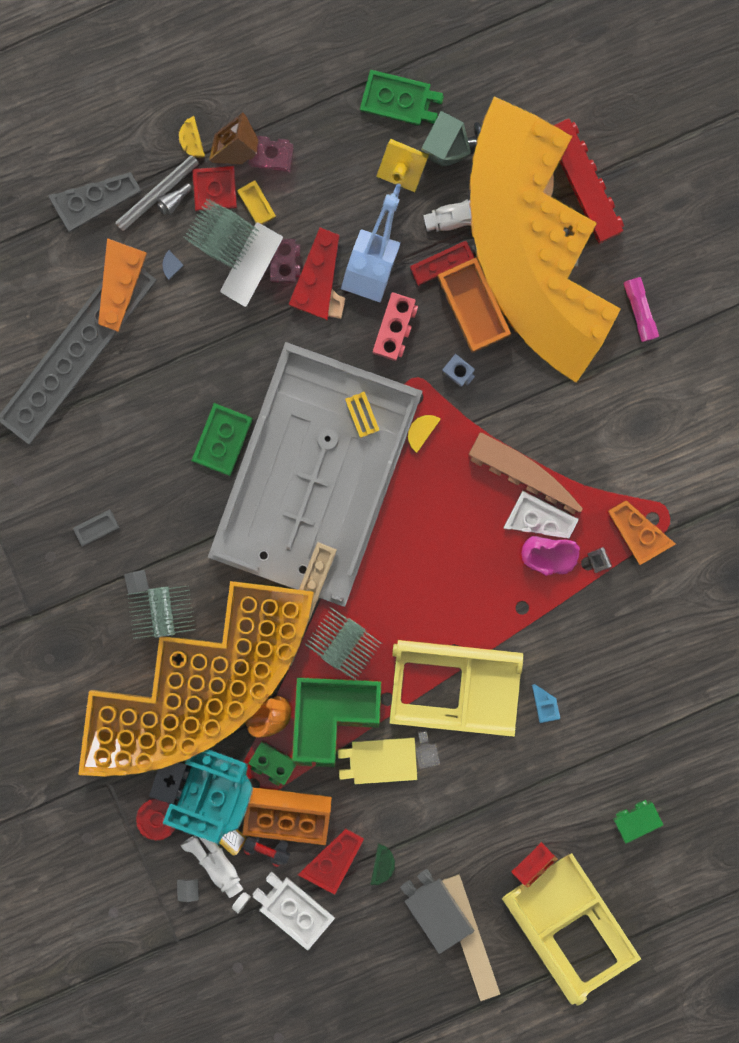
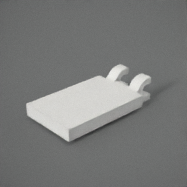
[253,872,335,950]

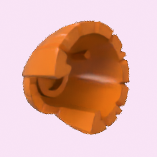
[245,696,291,738]

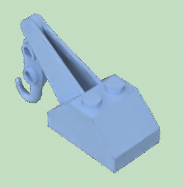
[341,183,401,302]

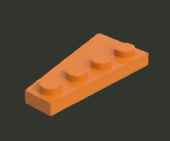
[98,238,147,332]

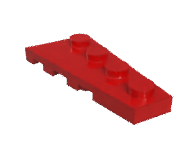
[289,227,339,321]

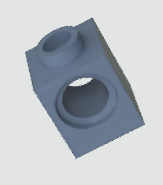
[442,354,475,387]

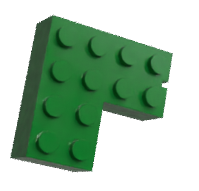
[292,678,381,767]

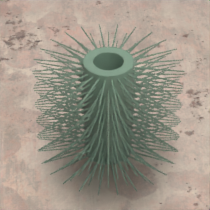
[184,199,260,270]
[127,586,196,638]
[306,608,382,680]

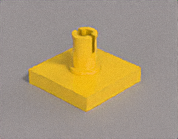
[376,139,429,192]

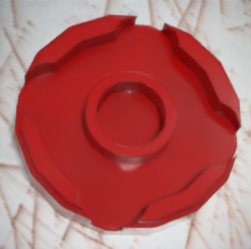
[136,799,176,840]

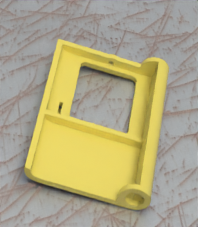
[390,640,523,737]
[502,853,641,1006]

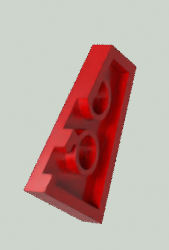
[298,829,364,895]

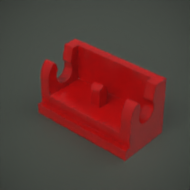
[511,842,558,888]

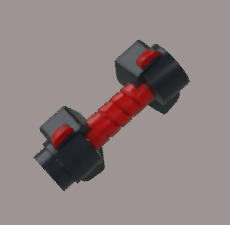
[243,836,290,867]

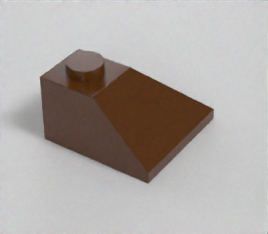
[209,112,258,164]

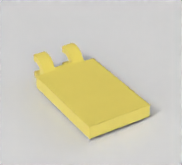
[338,738,417,784]

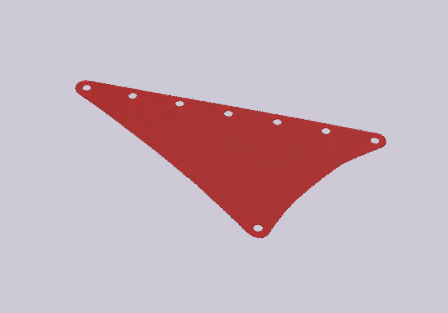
[244,377,670,790]

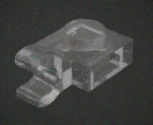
[415,730,440,769]

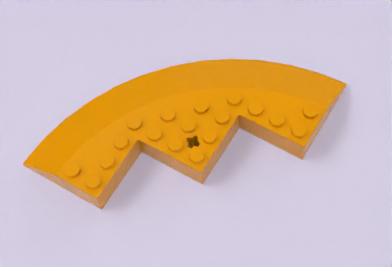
[469,97,621,383]
[78,581,314,776]

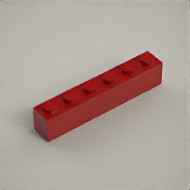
[553,118,624,244]

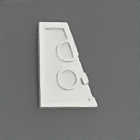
[504,491,579,538]

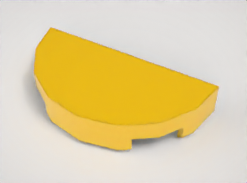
[179,116,205,158]
[408,415,440,453]

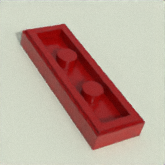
[410,241,474,286]

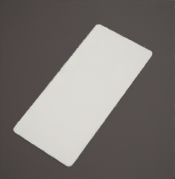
[220,222,283,307]

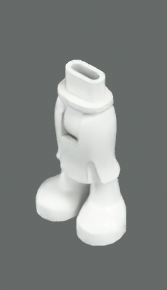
[423,200,472,232]
[180,835,243,898]

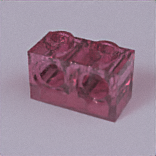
[270,239,300,283]

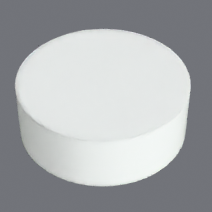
[232,892,251,913]

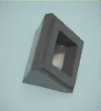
[588,547,612,573]
[124,570,149,595]
[177,879,199,902]

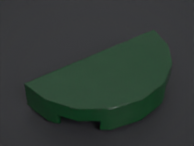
[370,843,395,885]

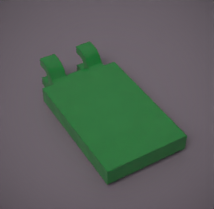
[360,69,444,126]

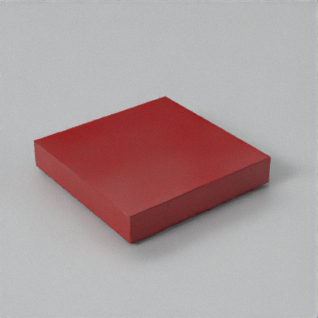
[192,166,237,211]

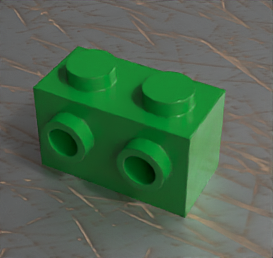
[248,741,296,786]
[613,800,663,843]

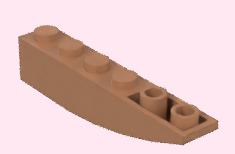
[468,432,583,514]

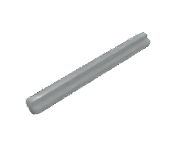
[116,155,199,231]

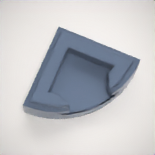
[163,250,184,280]

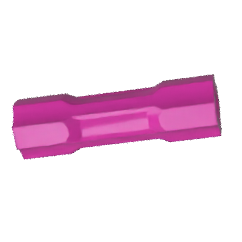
[623,277,659,342]

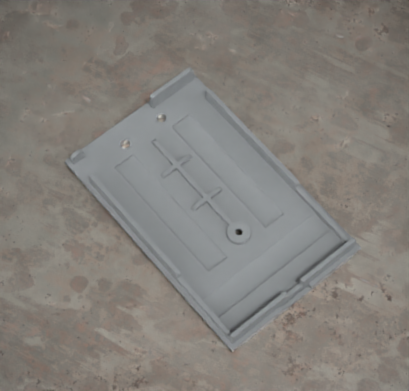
[208,342,423,607]

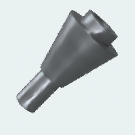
[157,183,192,215]

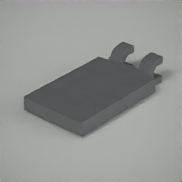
[400,869,475,954]

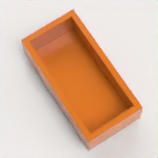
[437,258,511,353]

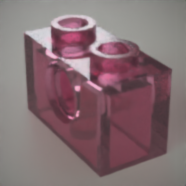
[249,136,294,172]

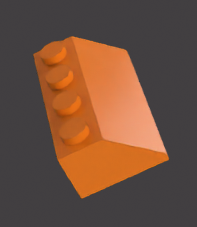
[243,787,332,845]

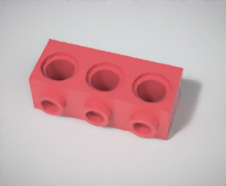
[373,292,418,361]

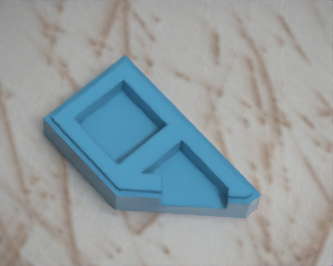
[532,684,560,723]

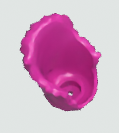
[521,536,580,576]

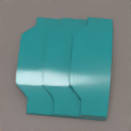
[163,749,253,844]

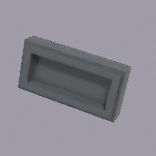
[73,509,120,547]

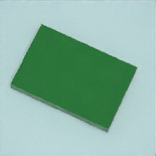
[191,403,253,476]

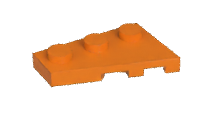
[608,501,676,565]

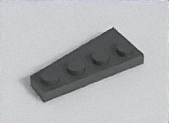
[48,172,142,232]

